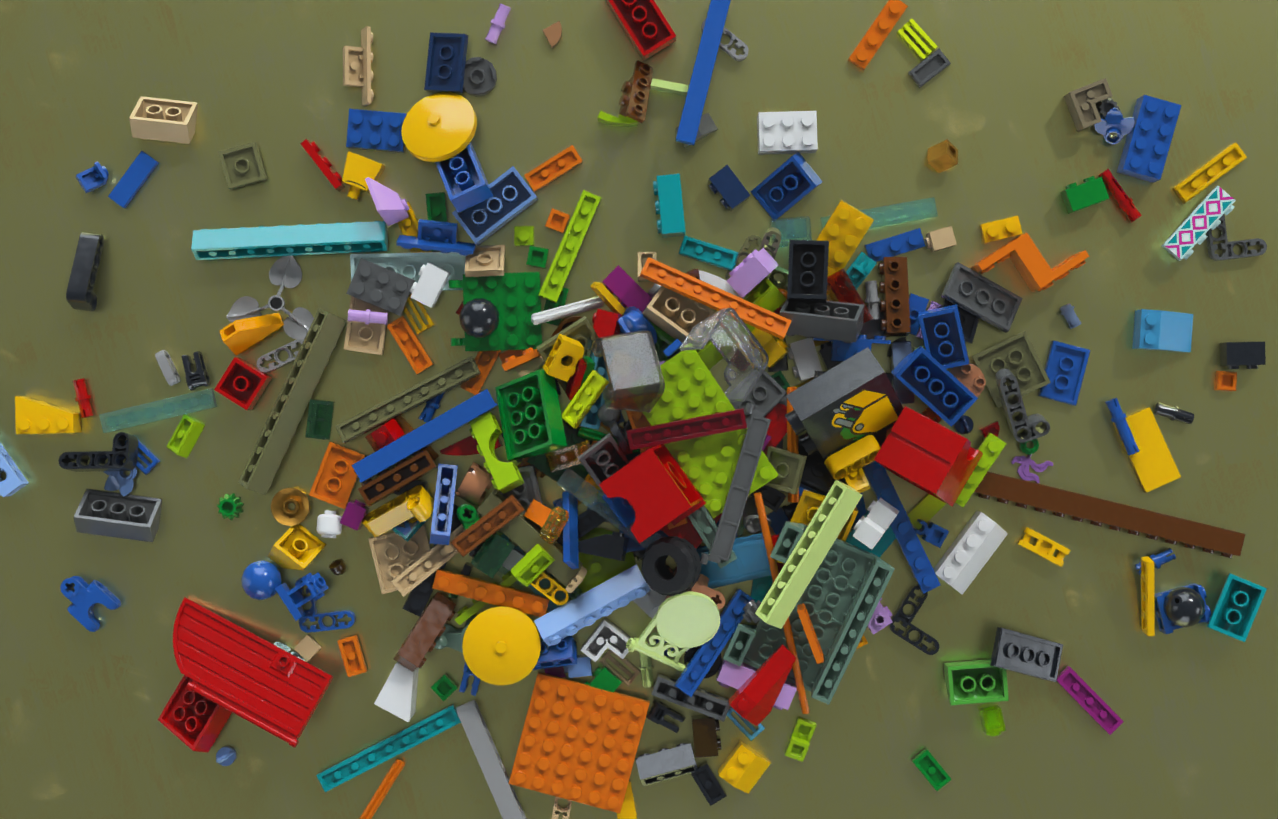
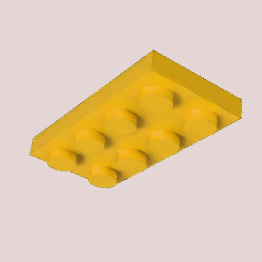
[816,200,874,286]

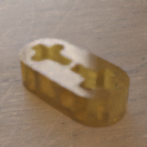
[540,506,569,544]

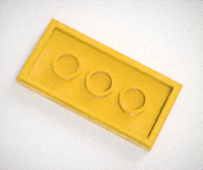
[1113,407,1181,493]

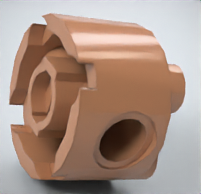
[947,363,986,397]
[455,462,493,506]

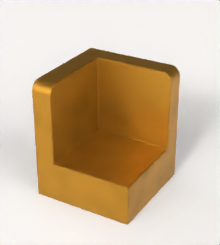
[928,139,958,173]

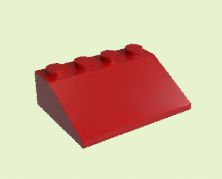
[158,675,232,753]

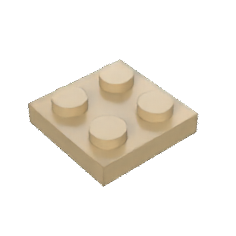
[465,245,505,277]

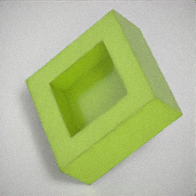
[514,226,534,246]

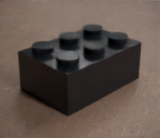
[787,240,829,303]

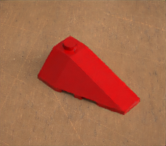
[729,644,796,726]

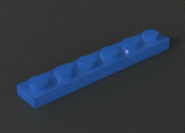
[674,589,755,697]

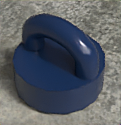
[953,415,974,434]

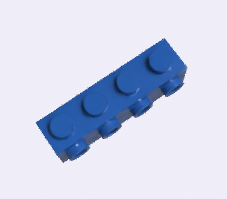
[533,636,577,670]

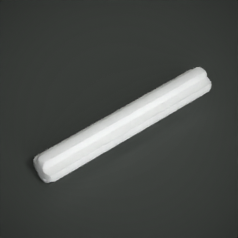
[531,296,604,325]

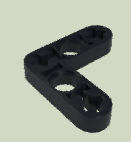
[889,584,939,655]

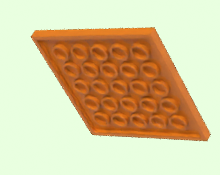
[509,672,650,813]

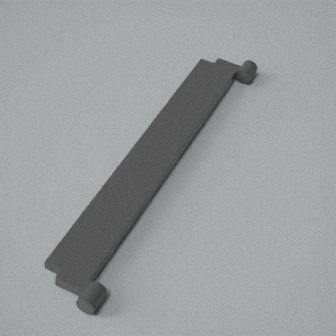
[700,403,771,565]

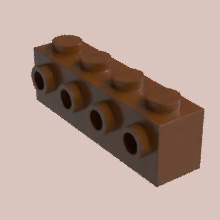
[878,257,911,337]
[358,449,438,506]
[393,592,457,672]

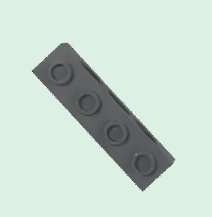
[651,673,730,722]

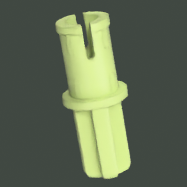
[639,652,654,688]

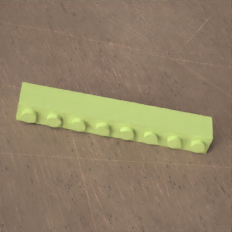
[755,480,863,629]

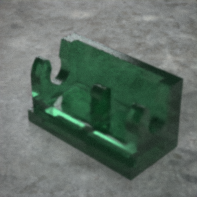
[305,399,334,440]
[471,532,515,579]

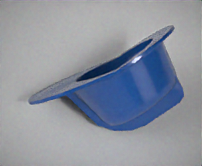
[618,307,657,348]

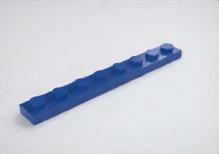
[862,461,941,594]

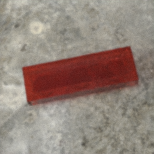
[827,268,873,323]

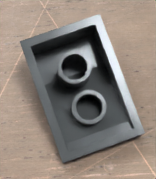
[578,433,629,494]

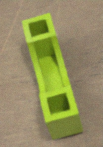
[469,412,524,493]

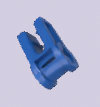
[459,662,481,696]

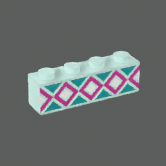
[1162,185,1236,261]

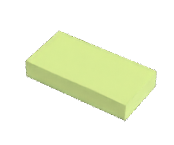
[651,78,689,96]

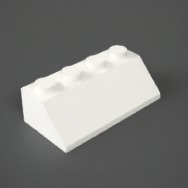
[933,511,1008,595]

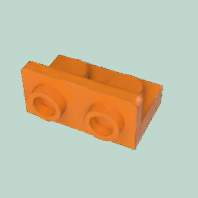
[499,347,541,372]

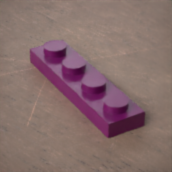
[1057,666,1124,735]

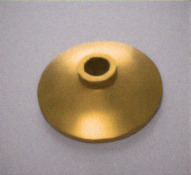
[271,488,310,526]

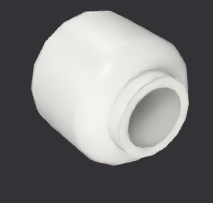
[316,510,342,538]

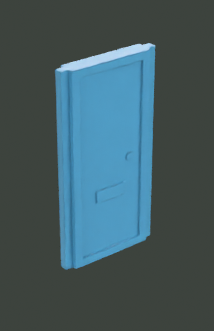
[696,533,771,589]

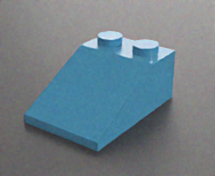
[1132,309,1193,352]

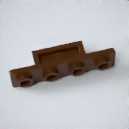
[619,60,654,123]

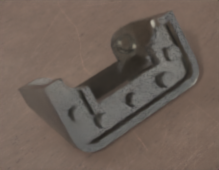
[592,330,665,413]

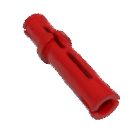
[1098,169,1142,223]

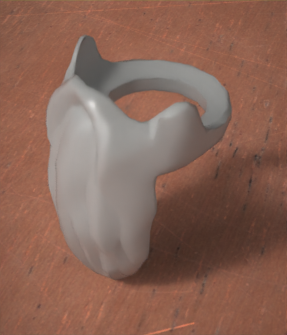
[743,497,771,533]

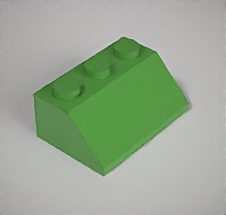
[943,659,1009,705]

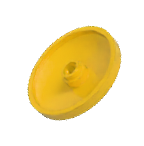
[401,92,477,162]
[462,606,541,685]

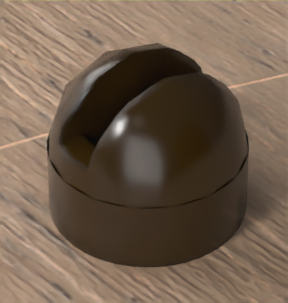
[329,559,346,575]

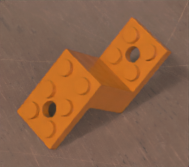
[970,232,1090,292]

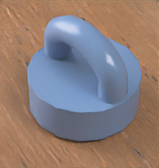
[216,746,237,766]

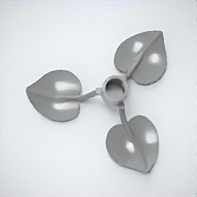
[226,256,314,339]

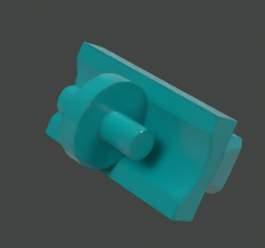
[840,252,877,291]

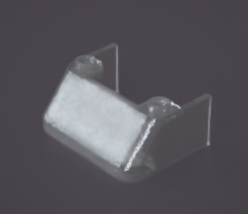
[679,308,769,402]

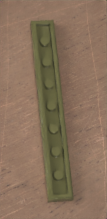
[335,356,481,444]

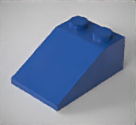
[751,152,823,221]

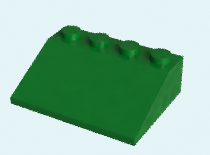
[495,369,567,461]

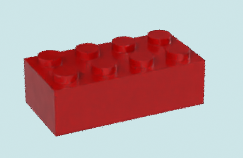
[605,0,676,61]

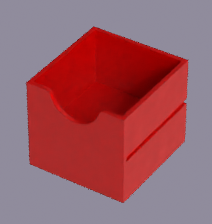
[874,406,983,507]
[599,444,702,543]

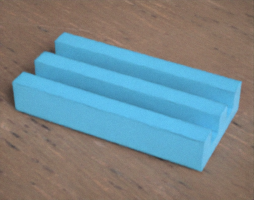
[727,707,765,741]

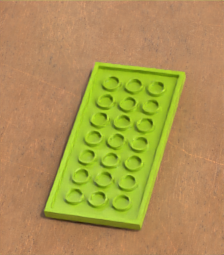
[626,344,779,518]

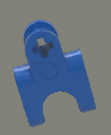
[60,576,121,632]

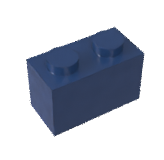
[708,165,750,211]

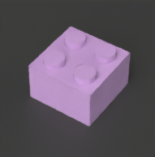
[727,248,779,298]

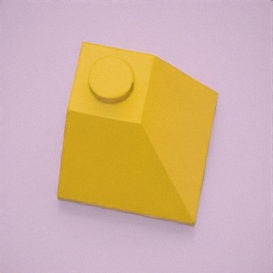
[267,524,326,571]

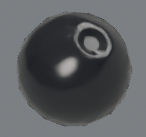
[459,298,500,338]
[1164,587,1205,627]

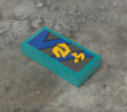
[393,513,433,542]

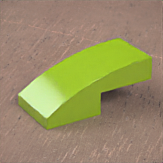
[597,110,639,127]
[785,716,816,762]

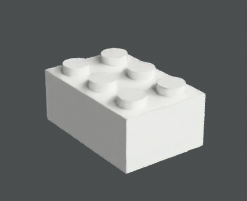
[757,111,818,155]

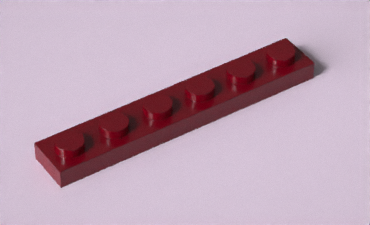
[626,408,747,450]

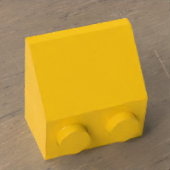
[717,740,771,794]

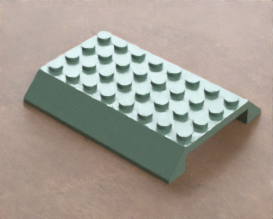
[723,521,895,705]

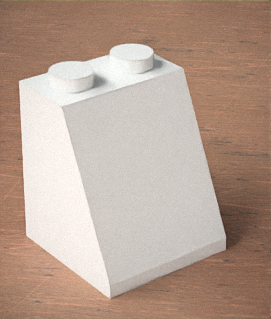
[374,662,419,722]

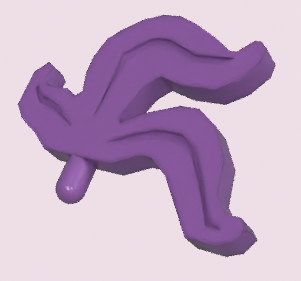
[1011,454,1053,483]

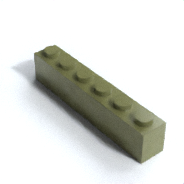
[477,489,583,586]

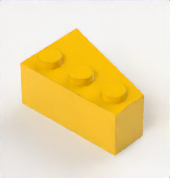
[15,396,82,434]

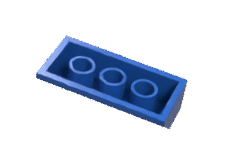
[891,347,978,427]

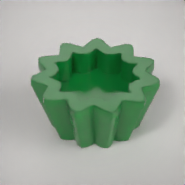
[216,493,244,520]

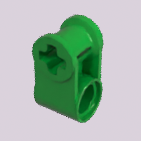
[456,504,480,531]

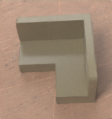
[1064,78,1113,132]

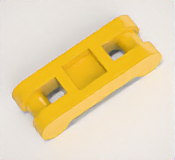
[1018,527,1071,567]

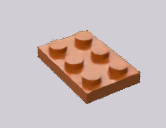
[309,442,367,509]

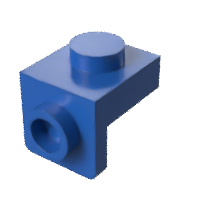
[76,161,109,193]

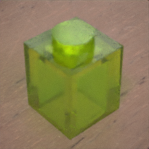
[978,705,1006,736]

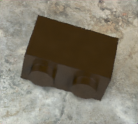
[691,715,722,758]

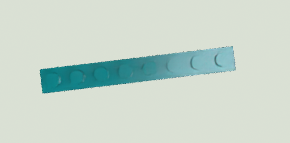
[316,704,461,792]

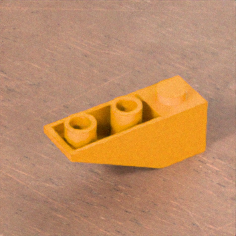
[220,312,284,356]

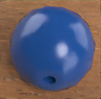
[241,560,282,600]

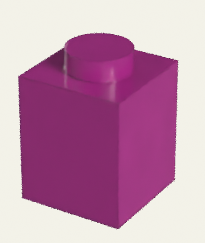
[340,499,369,530]

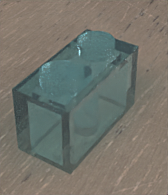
[770,216,812,247]

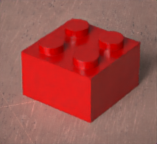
[214,357,272,410]

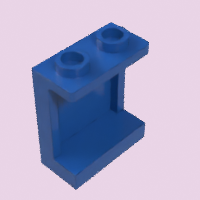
[1155,583,1212,634]

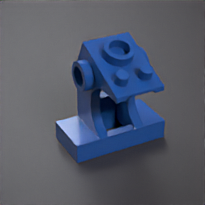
[275,572,328,621]

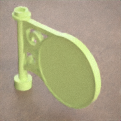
[626,591,720,674]

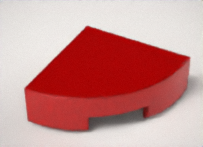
[980,421,1000,439]

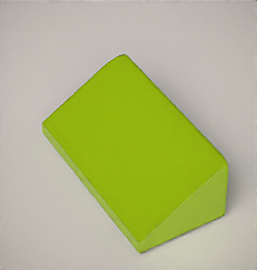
[166,414,205,458]
[511,544,555,587]

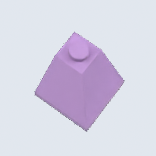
[365,177,410,226]

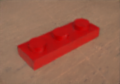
[300,139,345,192]

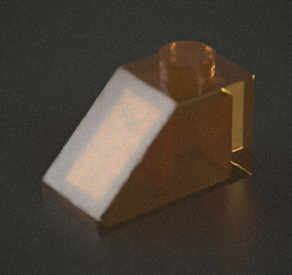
[546,440,591,472]

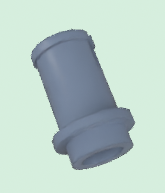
[1060,303,1081,329]

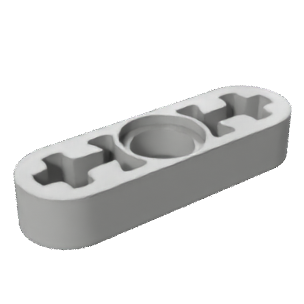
[701,19,749,61]
[257,339,304,373]

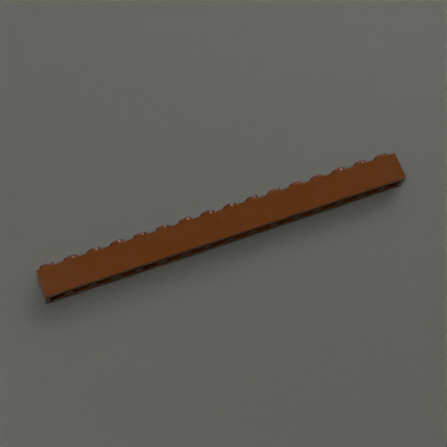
[974,472,1245,558]

